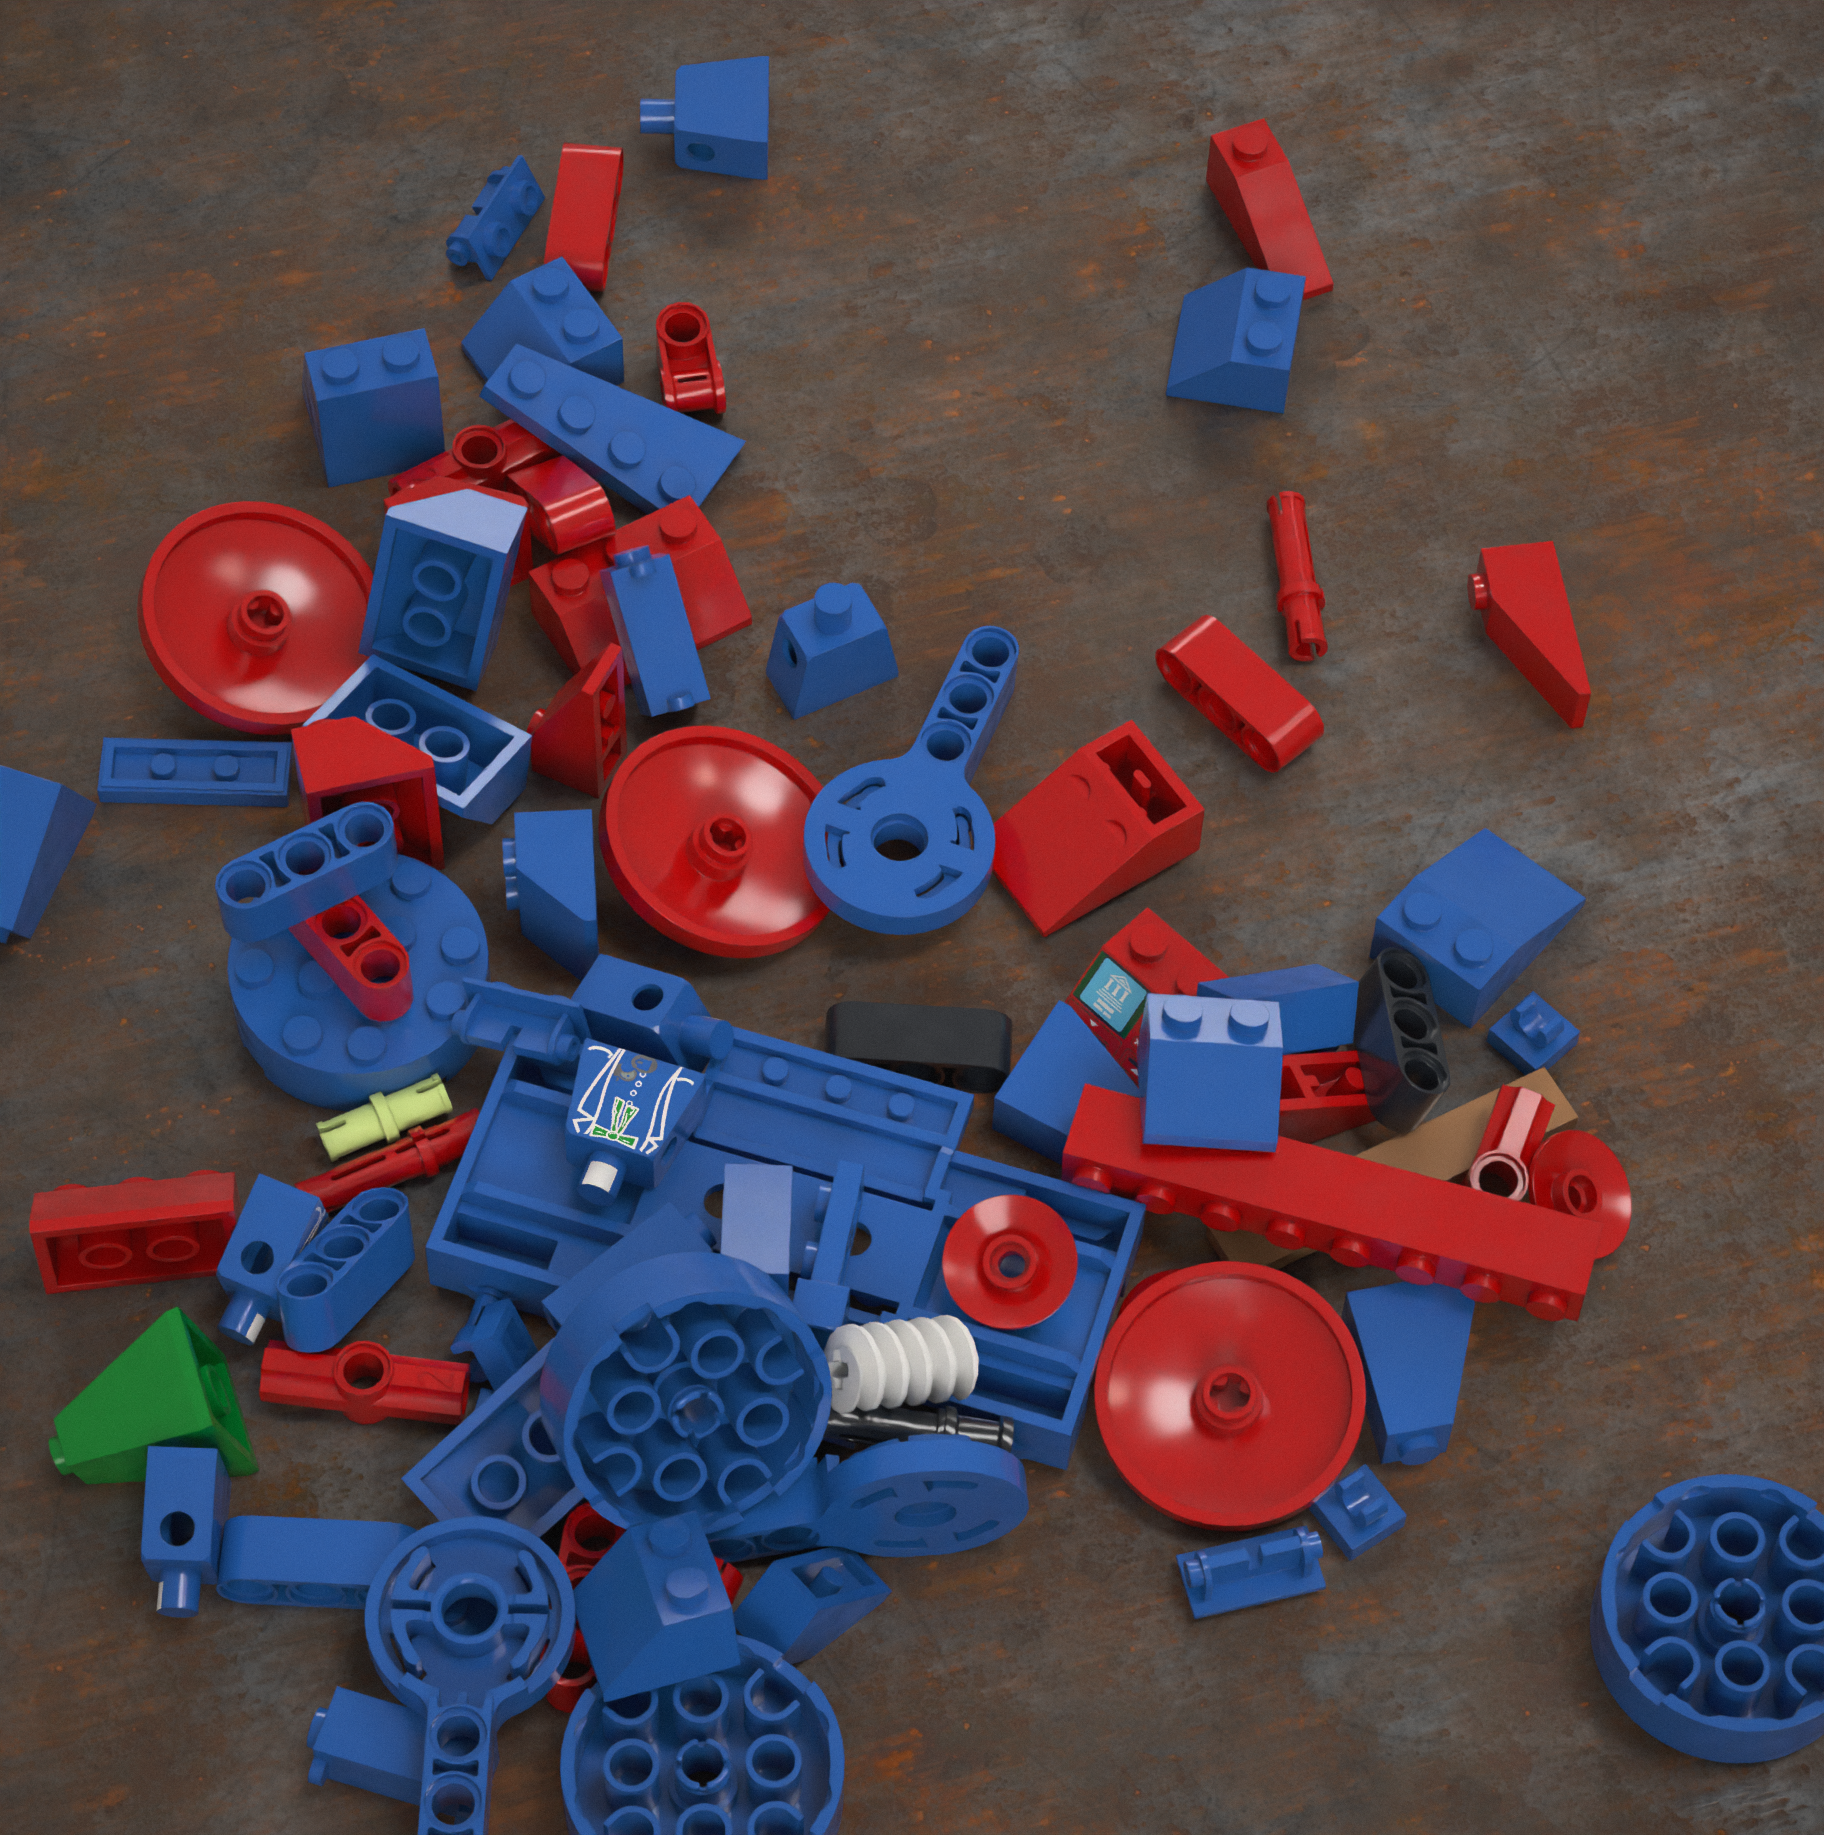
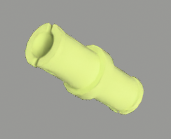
[316,1073,453,1162]

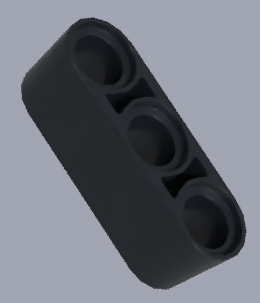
[1354,947,1450,1133]
[823,1001,1013,1094]

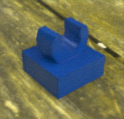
[1486,991,1580,1076]
[450,1298,538,1391]
[1309,1464,1407,1561]

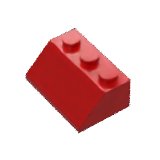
[529,495,752,686]
[291,716,445,870]
[29,1170,242,1294]

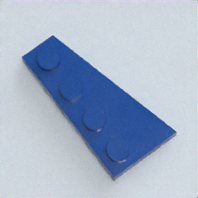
[479,343,746,515]

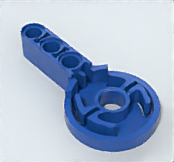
[803,626,1019,935]
[626,1434,1029,1564]
[364,1516,576,1835]

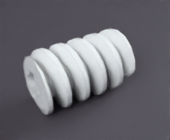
[824,1315,979,1414]

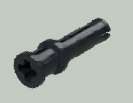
[823,1404,1014,1453]

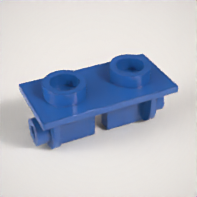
[446,155,545,281]
[451,977,592,1065]
[1176,1525,1326,1619]

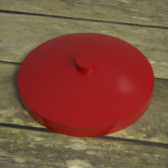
[137,501,374,735]
[598,726,844,958]
[1094,1261,1366,1532]

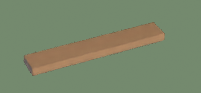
[1206,1067,1578,1270]

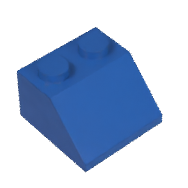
[461,256,624,385]
[1166,267,1306,414]
[502,809,599,982]
[1137,993,1283,1152]
[573,1510,741,1703]

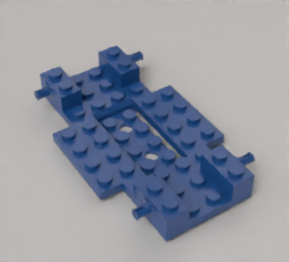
[425,1026,1146,1471]

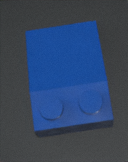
[1369,828,1586,1029]
[401,1338,587,1540]

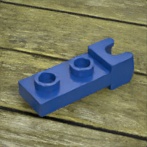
[793,1159,865,1352]

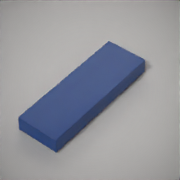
[97,737,293,807]

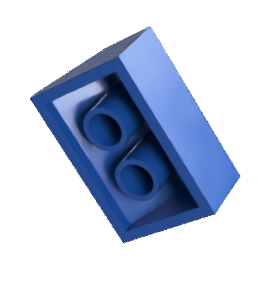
[358,489,528,691]
[302,654,532,824]

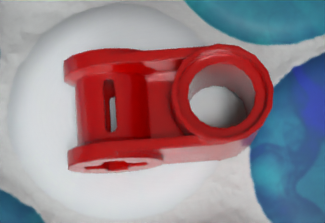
[656,302,726,414]

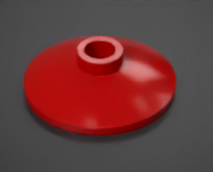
[1528,1130,1632,1259]
[942,1194,1078,1330]

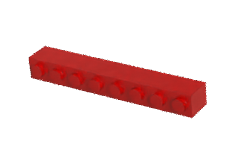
[1061,1083,1604,1322]

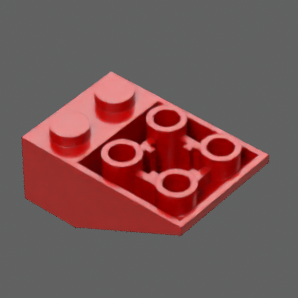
[972,720,1205,938]

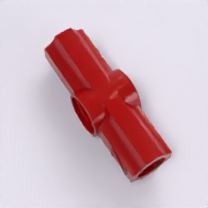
[388,419,561,496]
[1461,1084,1555,1201]
[259,1340,471,1425]

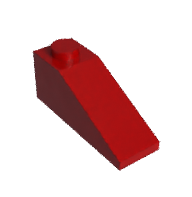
[1206,118,1334,300]
[1467,541,1591,729]
[526,643,627,799]
[1278,1050,1376,1143]

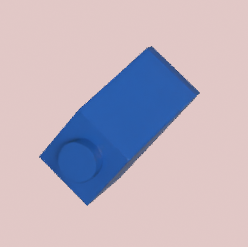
[733,1546,892,1664]

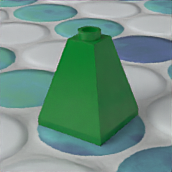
[48,1307,259,1484]

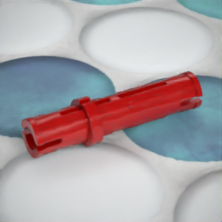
[1266,491,1328,661]
[293,1107,480,1214]

